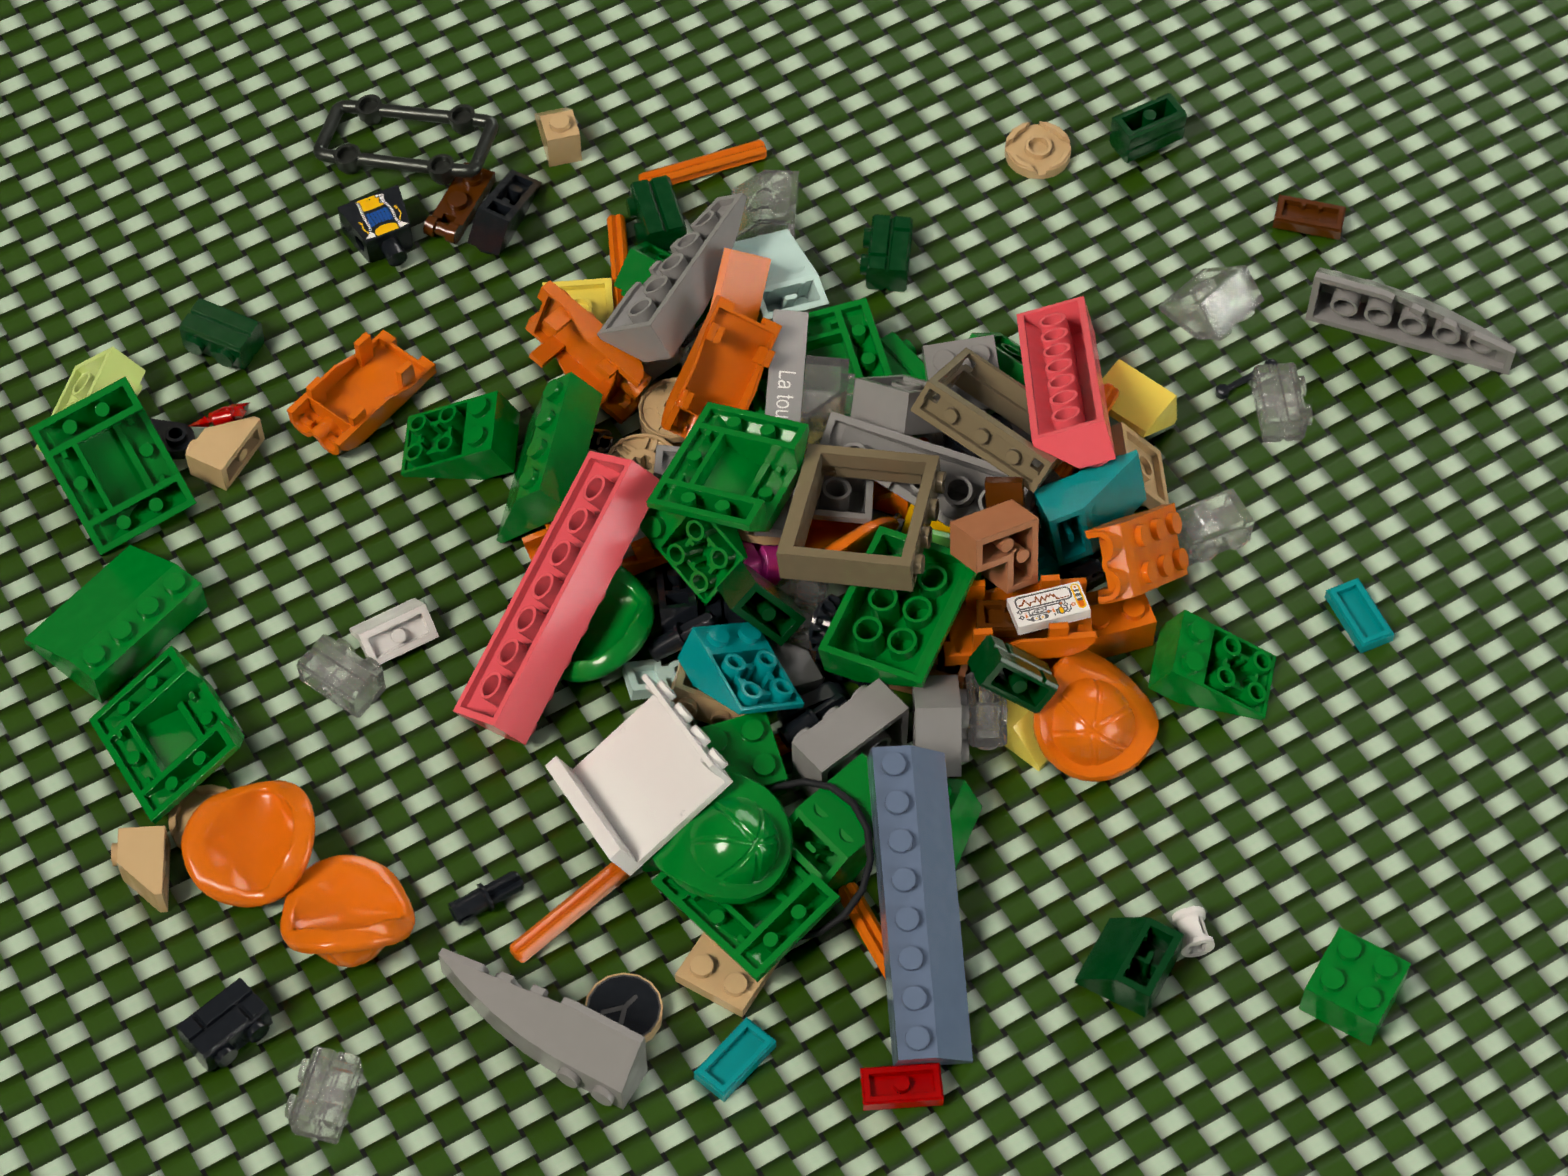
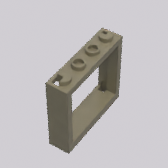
[910,347,1063,493]
[776,443,946,592]

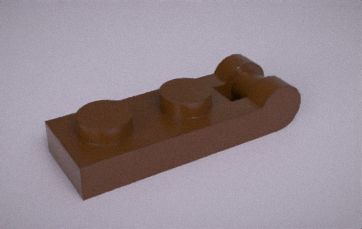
[423,162,496,244]

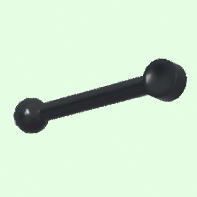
[1215,358,1278,399]

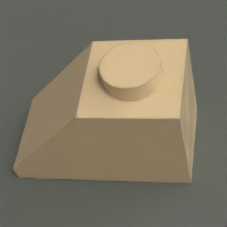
[535,107,582,167]
[185,416,265,491]
[111,825,171,913]

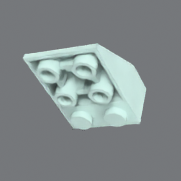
[733,229,829,323]

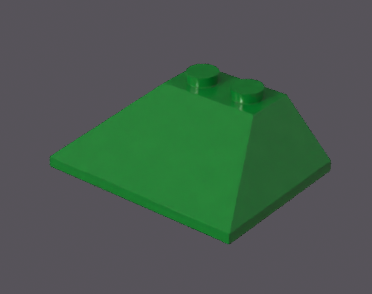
[752,297,892,428]
[28,376,197,556]
[646,402,810,532]
[89,646,244,824]
[651,859,841,982]

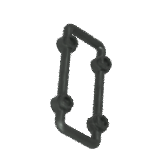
[313,94,498,185]

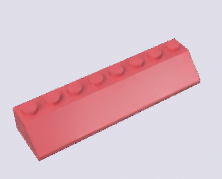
[1016,296,1116,469]
[453,451,660,745]

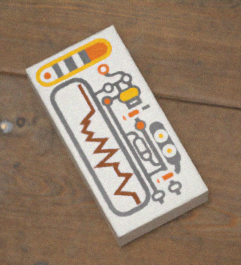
[1007,581,1091,635]

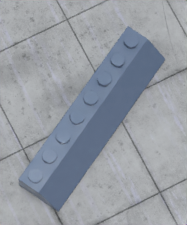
[867,745,973,1066]

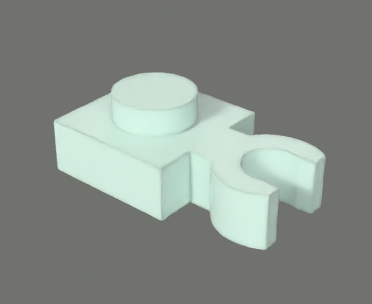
[622,659,679,701]

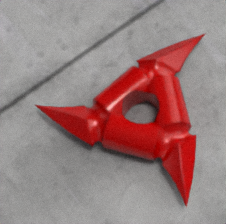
[188,402,250,427]

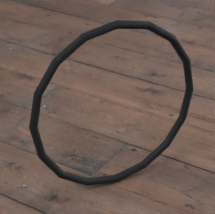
[768,778,874,940]

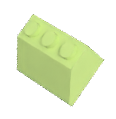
[35,347,146,452]

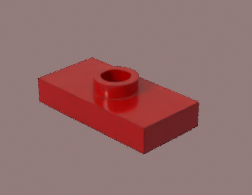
[860,1063,944,1111]

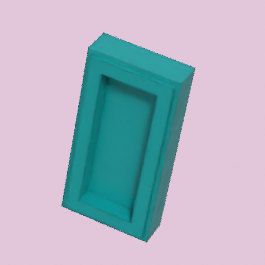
[1325,578,1395,654]
[694,1017,776,1102]

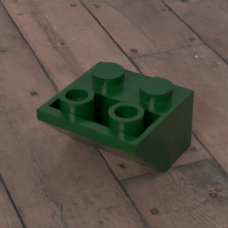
[1075,917,1184,1018]

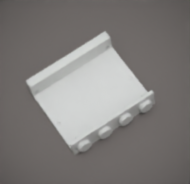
[545,673,733,876]

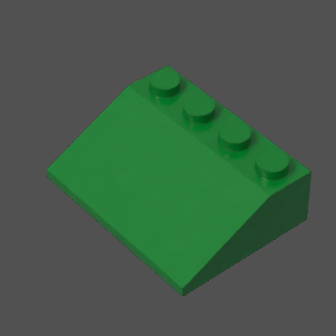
[496,372,603,544]
[818,525,977,687]
[24,545,208,703]

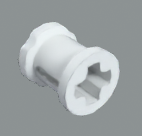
[1172,906,1215,957]

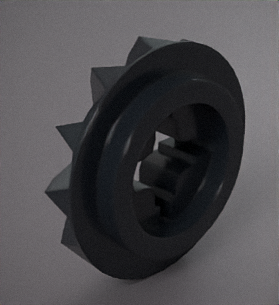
[809,594,842,652]

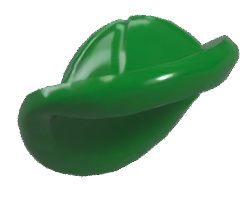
[560,565,655,683]
[652,772,793,905]

